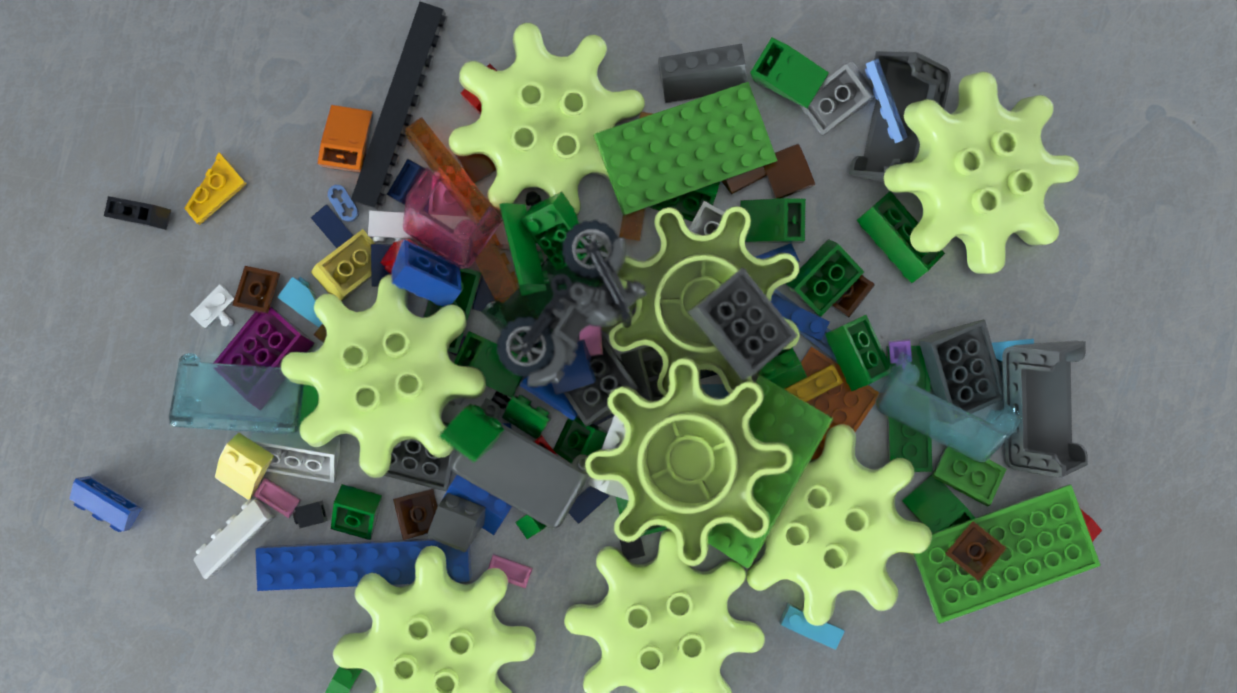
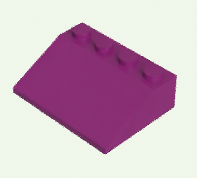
[211,306,314,408]

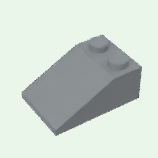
[801,62,875,136]

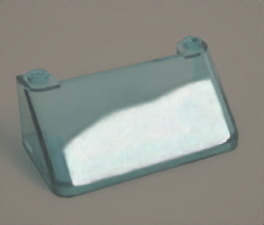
[875,351,1022,462]
[169,353,304,434]

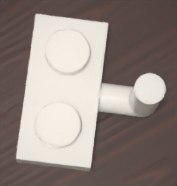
[190,284,234,329]

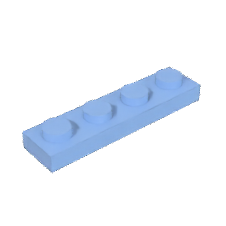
[865,59,907,143]

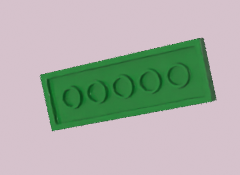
[886,346,932,472]

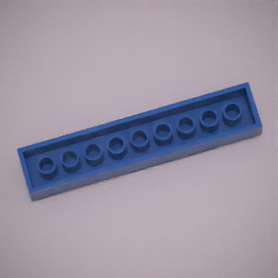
[255,539,472,591]

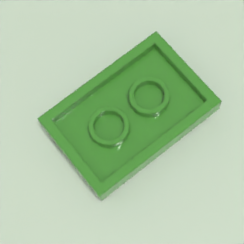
[932,439,1007,507]

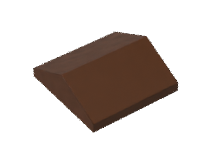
[232,266,280,314]
[831,275,875,318]
[393,489,438,540]
[945,521,1007,581]

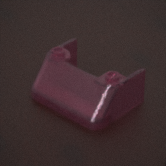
[402,168,503,269]

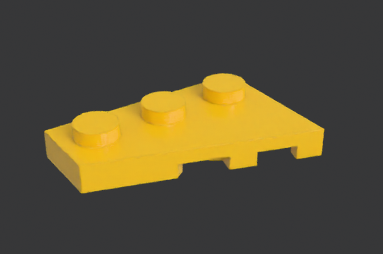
[184,152,247,225]

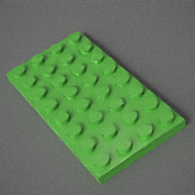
[594,82,777,216]
[708,375,833,568]
[913,484,1101,624]

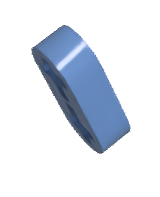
[328,185,359,222]

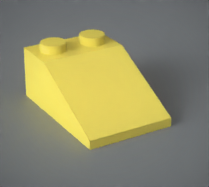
[311,229,375,302]
[215,432,274,500]

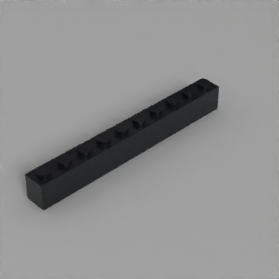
[351,1,447,210]

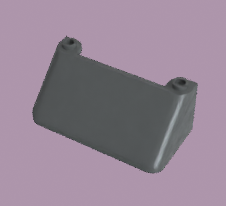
[849,51,951,183]
[1002,341,1088,478]
[450,398,589,528]

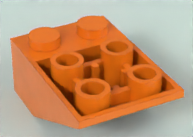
[317,105,373,173]

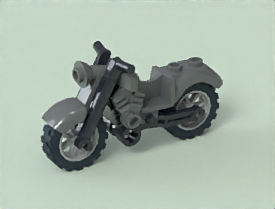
[497,220,648,387]

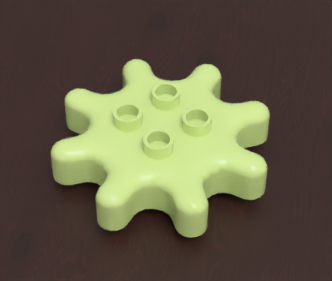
[449,23,645,216]
[884,72,1079,274]
[609,206,800,396]
[281,274,486,478]
[585,358,793,566]
[746,424,932,626]
[564,528,765,693]
[333,546,536,693]

